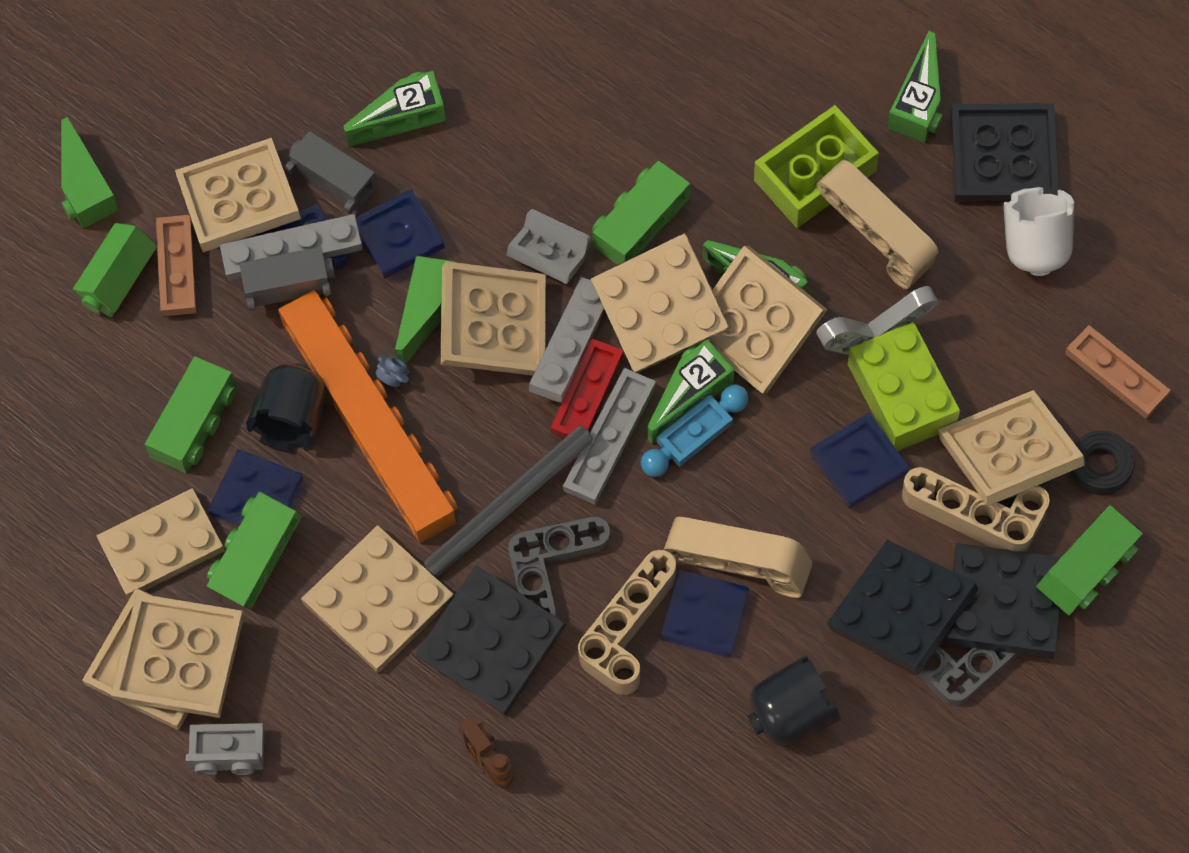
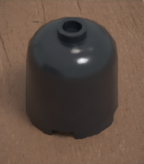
[246,363,327,453]
[747,655,841,746]

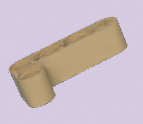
[817,160,938,289]
[902,467,1050,552]
[663,517,813,598]
[578,550,676,695]

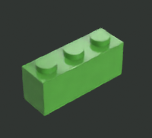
[592,160,690,265]
[144,356,237,474]
[207,492,302,610]
[1036,505,1143,615]

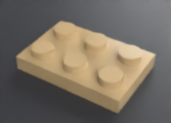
[96,488,225,599]

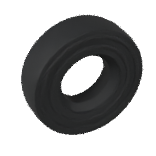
[1071,430,1135,495]

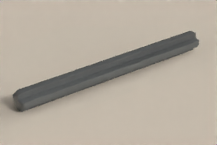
[424,426,593,577]

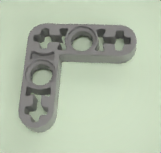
[816,286,939,355]

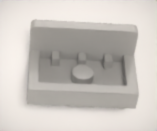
[506,209,591,284]
[186,723,265,776]

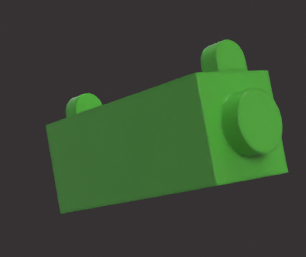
[72,223,157,317]

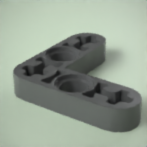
[508,517,610,617]
[918,646,1019,706]

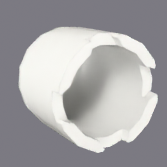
[1004,187,1074,276]

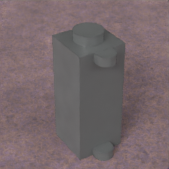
[284,131,378,214]
[239,246,335,311]

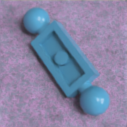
[641,385,749,477]

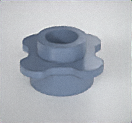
[375,355,410,387]

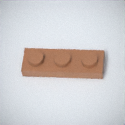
[156,215,197,316]
[1065,325,1171,420]

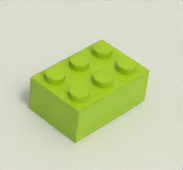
[754,105,879,228]
[848,321,960,453]

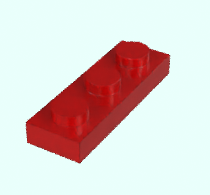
[551,338,624,438]

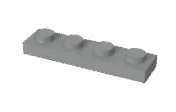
[220,214,363,281]
[529,277,605,403]
[563,368,656,505]

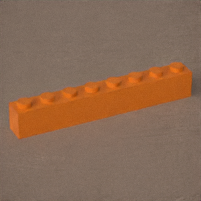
[278,289,458,544]

